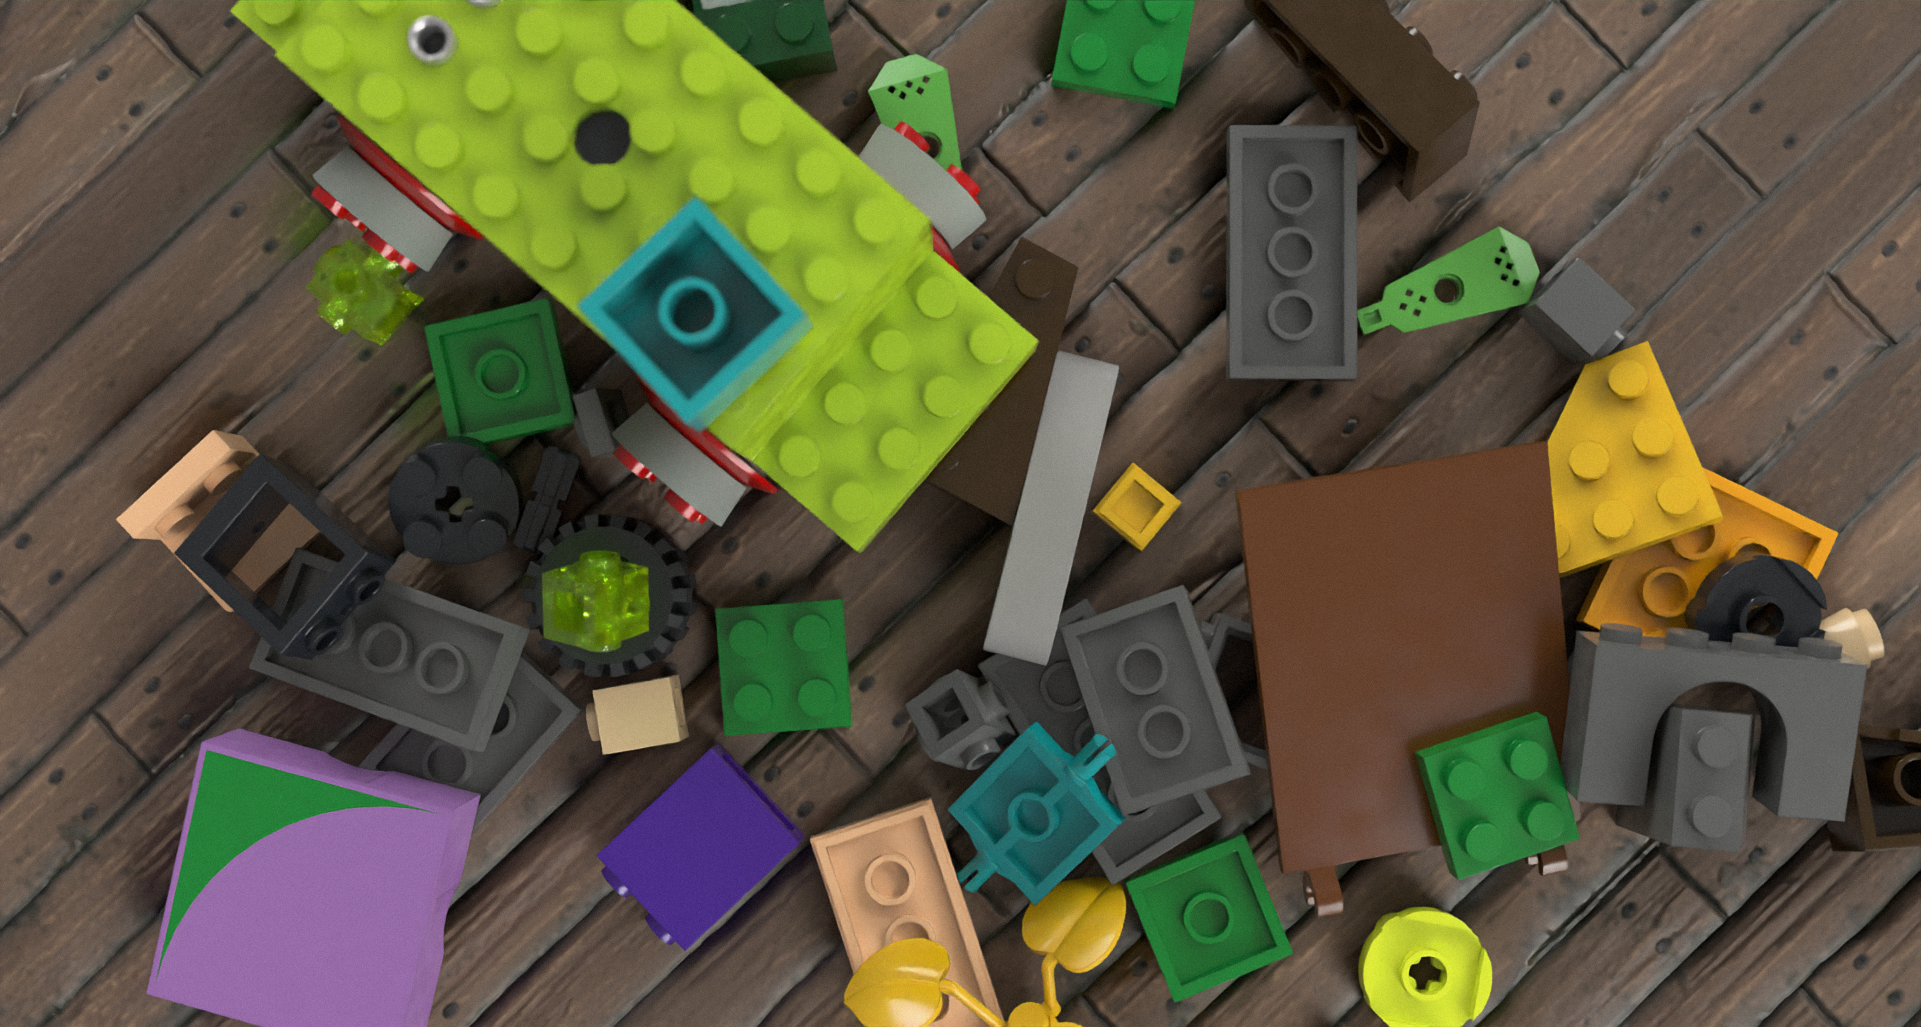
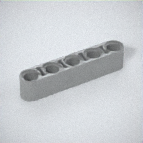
[983,350,1119,666]

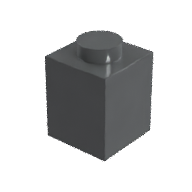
[1517,257,1636,364]

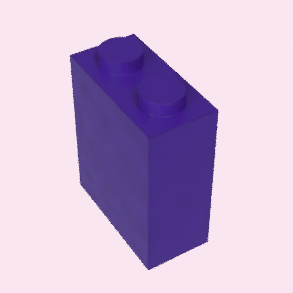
[596,743,805,951]

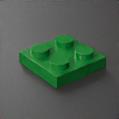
[1051,0,1195,109]
[424,298,578,445]
[715,599,853,736]
[1415,712,1580,880]
[1123,831,1294,1003]

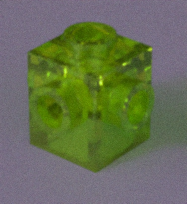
[305,239,424,346]
[542,550,650,652]

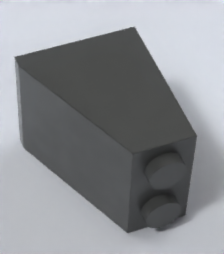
[1616,703,1756,852]

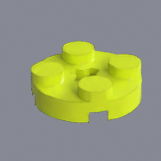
[1358,907,1492,1027]

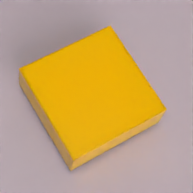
[1091,463,1182,552]

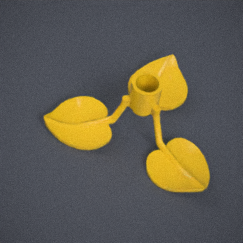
[843,877,1126,1027]

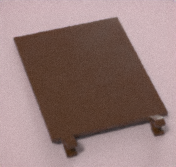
[1235,441,1581,917]

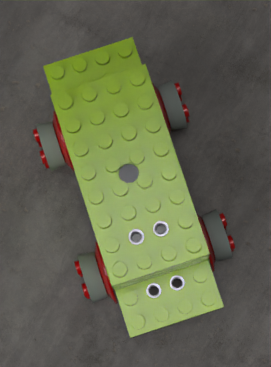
[230,0,1038,553]

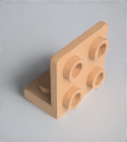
[116,430,321,612]

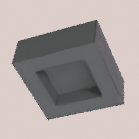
[573,388,629,457]

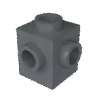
[905,669,1016,770]

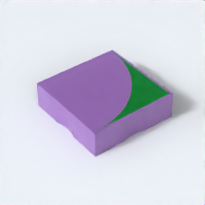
[146,729,481,1027]

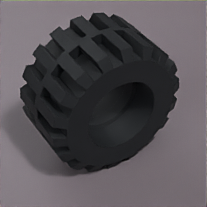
[523,514,697,677]

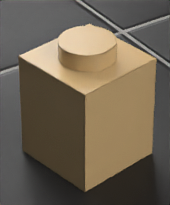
[586,674,689,755]

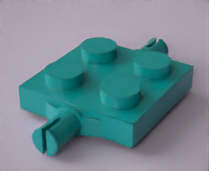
[948,722,1126,905]

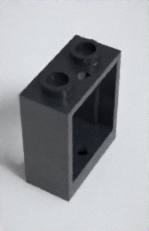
[174,453,396,660]

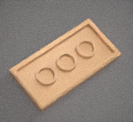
[810,797,1005,1027]

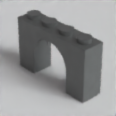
[1560,623,1867,821]

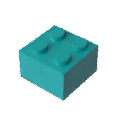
[577,196,813,432]

